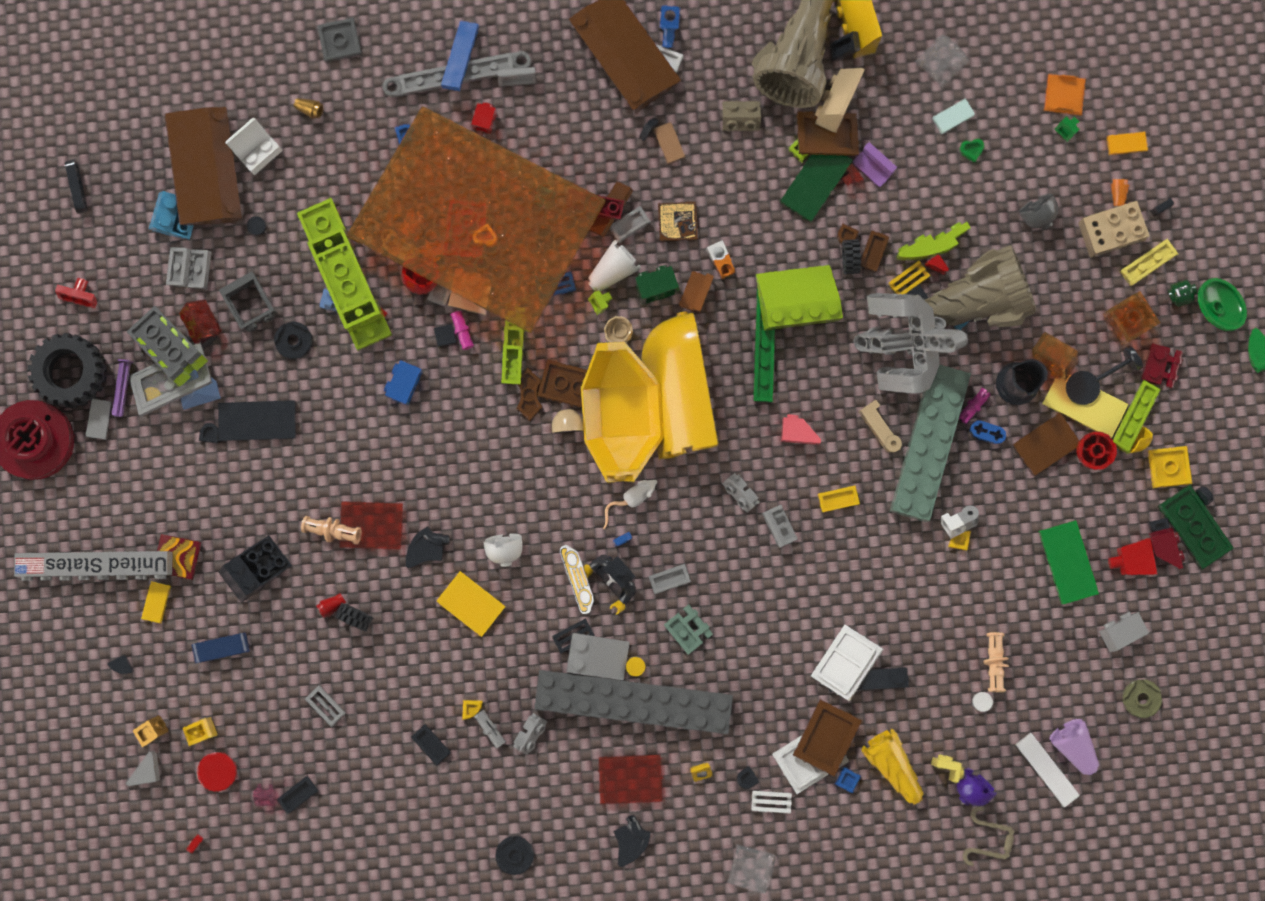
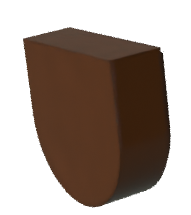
[837,223,859,245]

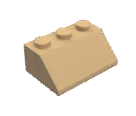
[815,68,865,133]

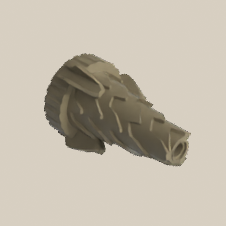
[751,0,833,108]
[925,244,1037,327]

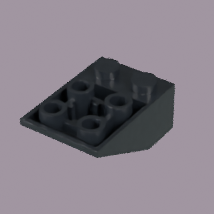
[218,535,292,603]

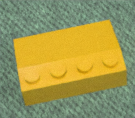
[834,0,882,58]

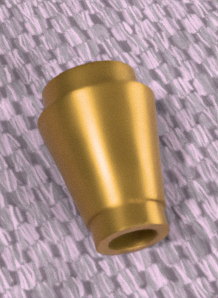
[294,98,324,119]

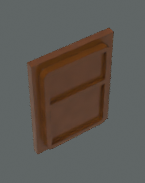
[797,111,859,156]
[793,699,862,777]

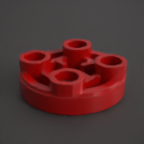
[197,752,237,792]

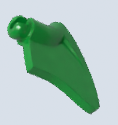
[1248,328,1265,373]

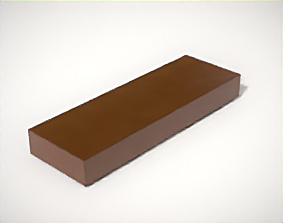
[587,181,634,238]

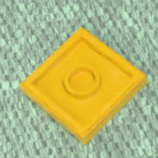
[1148,446,1192,488]

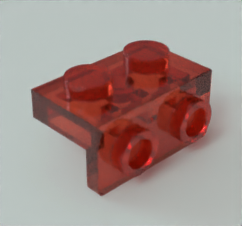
[179,299,222,344]

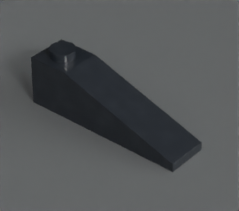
[829,667,909,692]

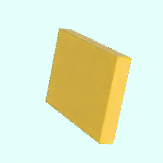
[436,571,506,637]

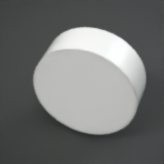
[972,692,993,712]

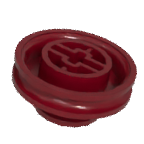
[0,400,75,480]

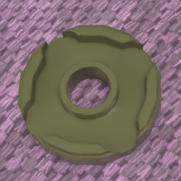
[1122,679,1162,718]

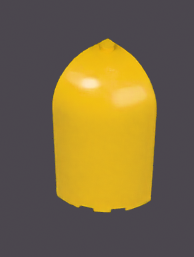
[642,311,718,460]

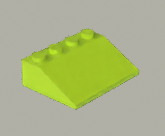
[755,265,843,331]

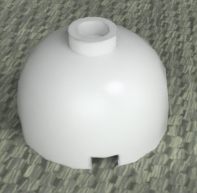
[484,534,522,567]

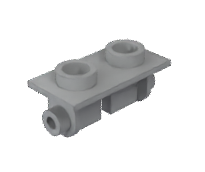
[722,473,759,512]
[513,713,547,755]

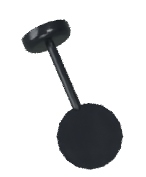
[1066,346,1143,405]

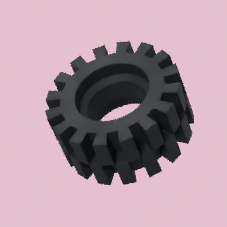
[842,239,861,274]
[335,603,374,632]

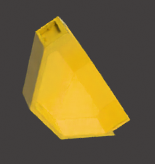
[581,342,664,483]

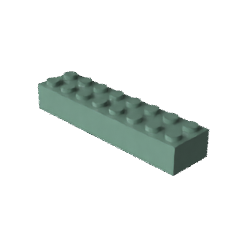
[889,365,971,522]

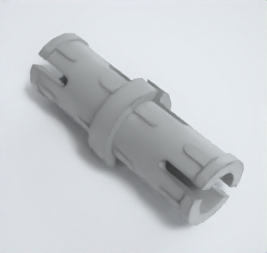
[474,710,506,748]

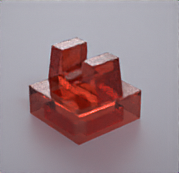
[843,164,865,187]

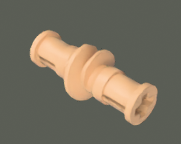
[301,516,362,544]
[983,632,1009,692]

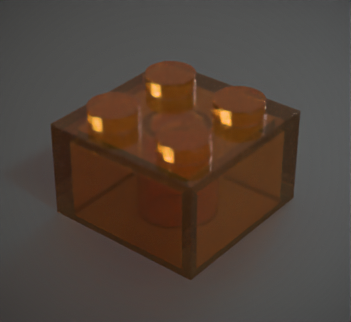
[1103,291,1160,346]
[1032,332,1078,381]

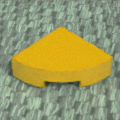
[948,531,971,551]
[462,700,483,720]

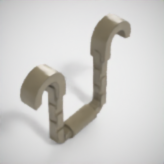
[962,806,1015,866]

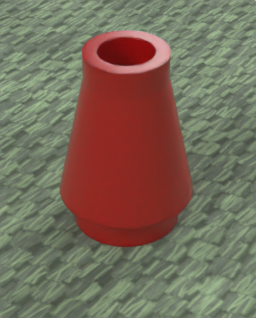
[316,593,346,618]

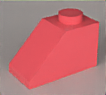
[781,414,821,445]

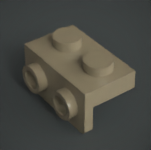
[722,101,761,131]

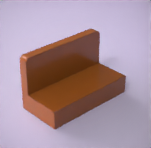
[679,271,714,314]

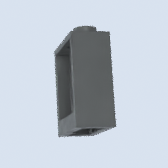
[219,271,278,332]

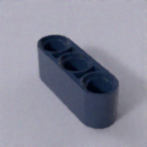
[191,632,250,664]

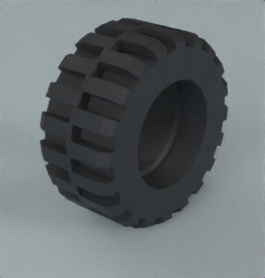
[27,333,107,409]

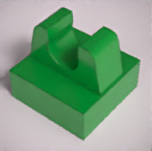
[1054,116,1080,142]

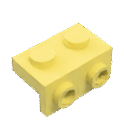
[931,754,964,783]

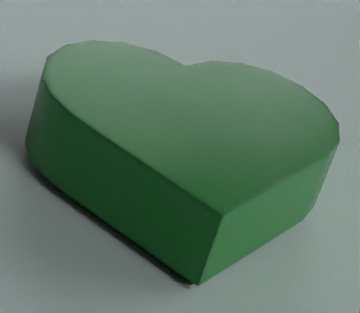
[959,139,985,163]

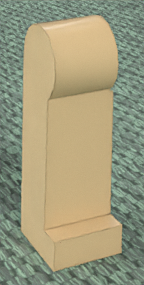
[858,400,902,453]

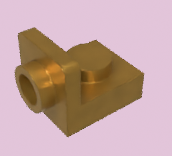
[133,715,169,747]

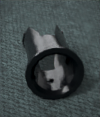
[996,359,1048,405]

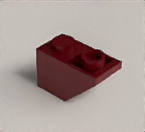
[1148,528,1185,569]

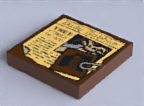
[658,202,698,242]

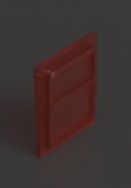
[339,501,403,550]
[598,754,662,804]

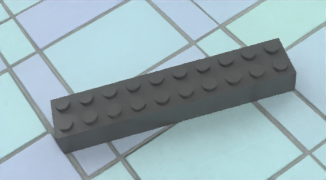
[534,670,733,734]

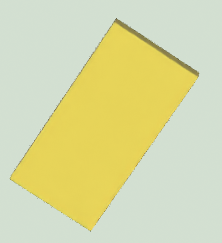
[1042,370,1129,438]

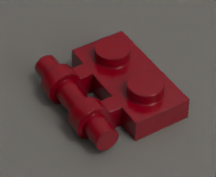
[1141,343,1183,389]

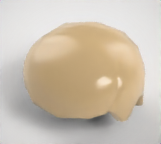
[604,316,633,343]

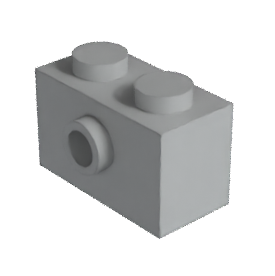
[1099,611,1149,652]

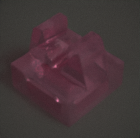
[253,784,276,806]

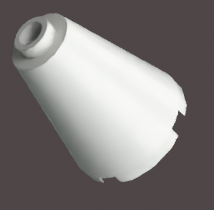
[588,240,641,291]

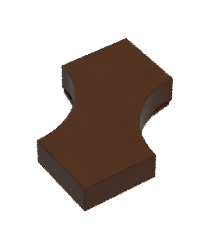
[516,367,543,422]

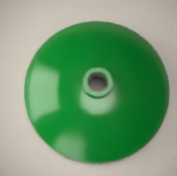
[1198,278,1247,331]

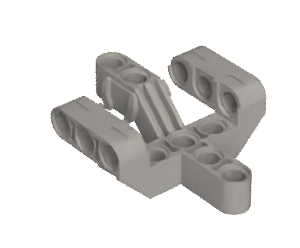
[854,293,968,393]

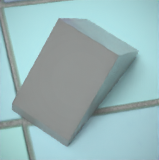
[125,751,160,786]

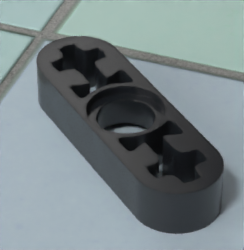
[65,159,88,214]

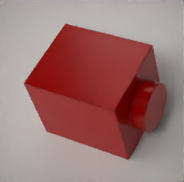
[471,102,497,134]

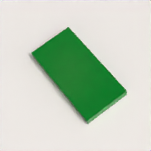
[1038,520,1099,605]

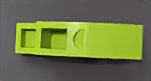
[895,222,971,261]

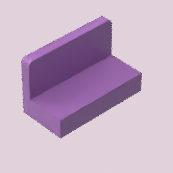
[852,142,897,187]

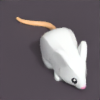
[603,480,657,529]

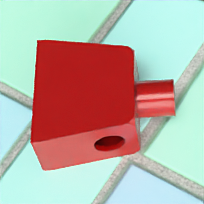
[1108,538,1157,575]

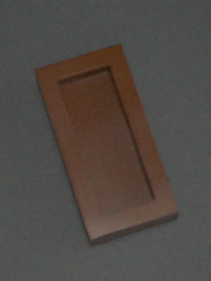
[861,230,889,273]

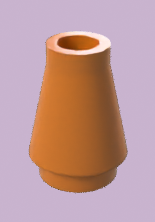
[1111,179,1130,206]

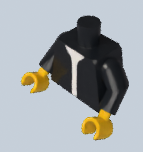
[583,554,637,615]

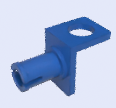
[660,6,680,48]

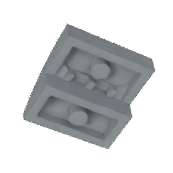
[166,247,212,289]

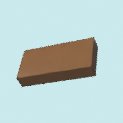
[653,122,685,164]

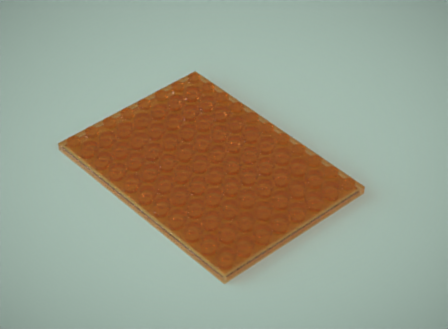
[347,106,605,333]

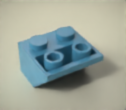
[149,191,194,239]

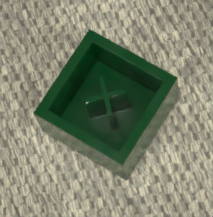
[635,265,679,306]

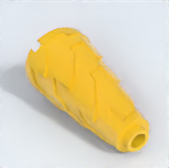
[861,729,924,805]

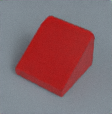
[924,255,949,275]

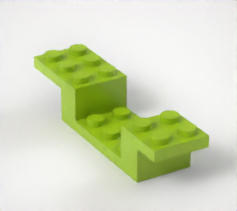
[297,198,393,351]

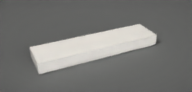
[1015,733,1080,807]

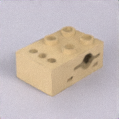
[1078,201,1150,258]

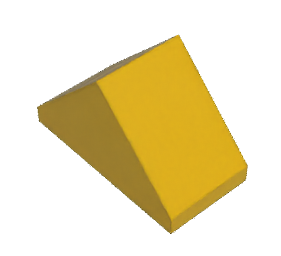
[182,717,217,746]

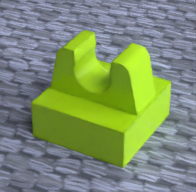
[588,290,613,315]

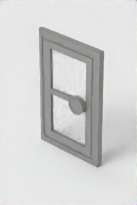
[129,342,212,417]

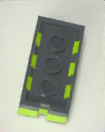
[127,306,208,387]

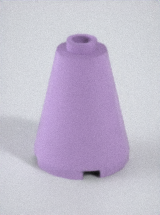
[1050,719,1099,775]

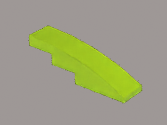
[501,307,525,384]

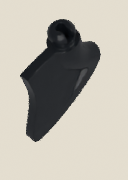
[406,526,450,568]
[613,814,651,867]

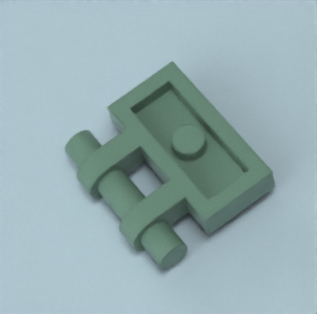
[664,604,713,655]

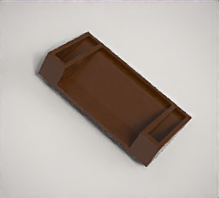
[569,0,681,114]
[164,107,242,225]

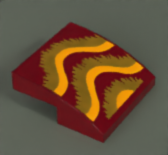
[157,534,201,580]

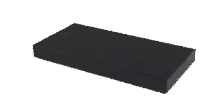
[218,400,296,441]

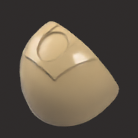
[552,409,584,433]

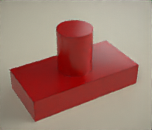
[55,278,98,309]

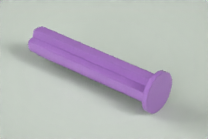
[112,359,133,417]

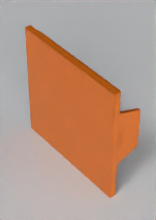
[1044,74,1086,116]

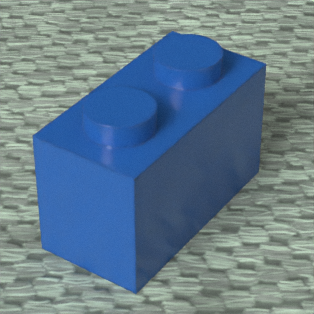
[384,360,423,406]

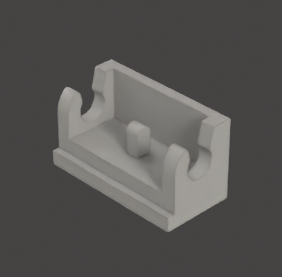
[762,505,798,548]

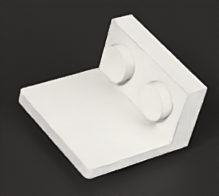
[225,118,283,175]

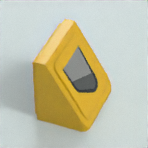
[690,762,712,782]

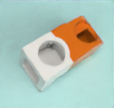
[705,240,735,279]

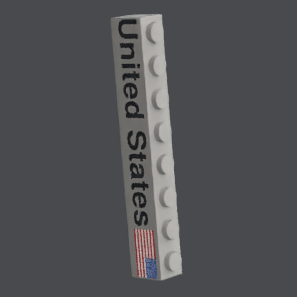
[14,551,172,581]

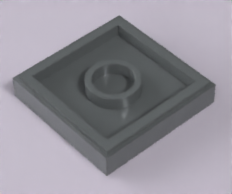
[317,17,362,63]

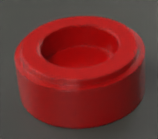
[185,834,203,853]

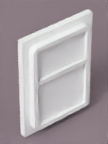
[811,625,883,701]
[772,735,849,794]

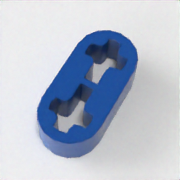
[969,420,1006,444]

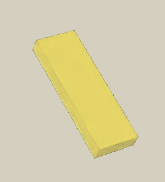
[1120,239,1178,287]

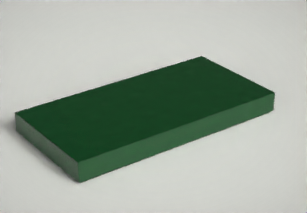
[780,154,853,223]
[1158,485,1234,570]

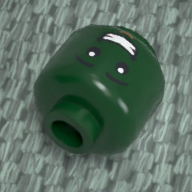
[1168,280,1198,307]

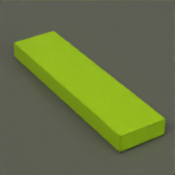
[1113,380,1161,454]

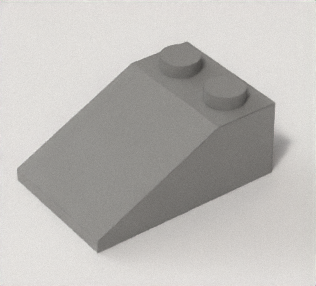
[566,633,630,680]

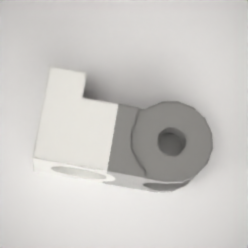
[941,506,979,539]

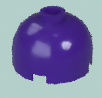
[957,768,996,806]

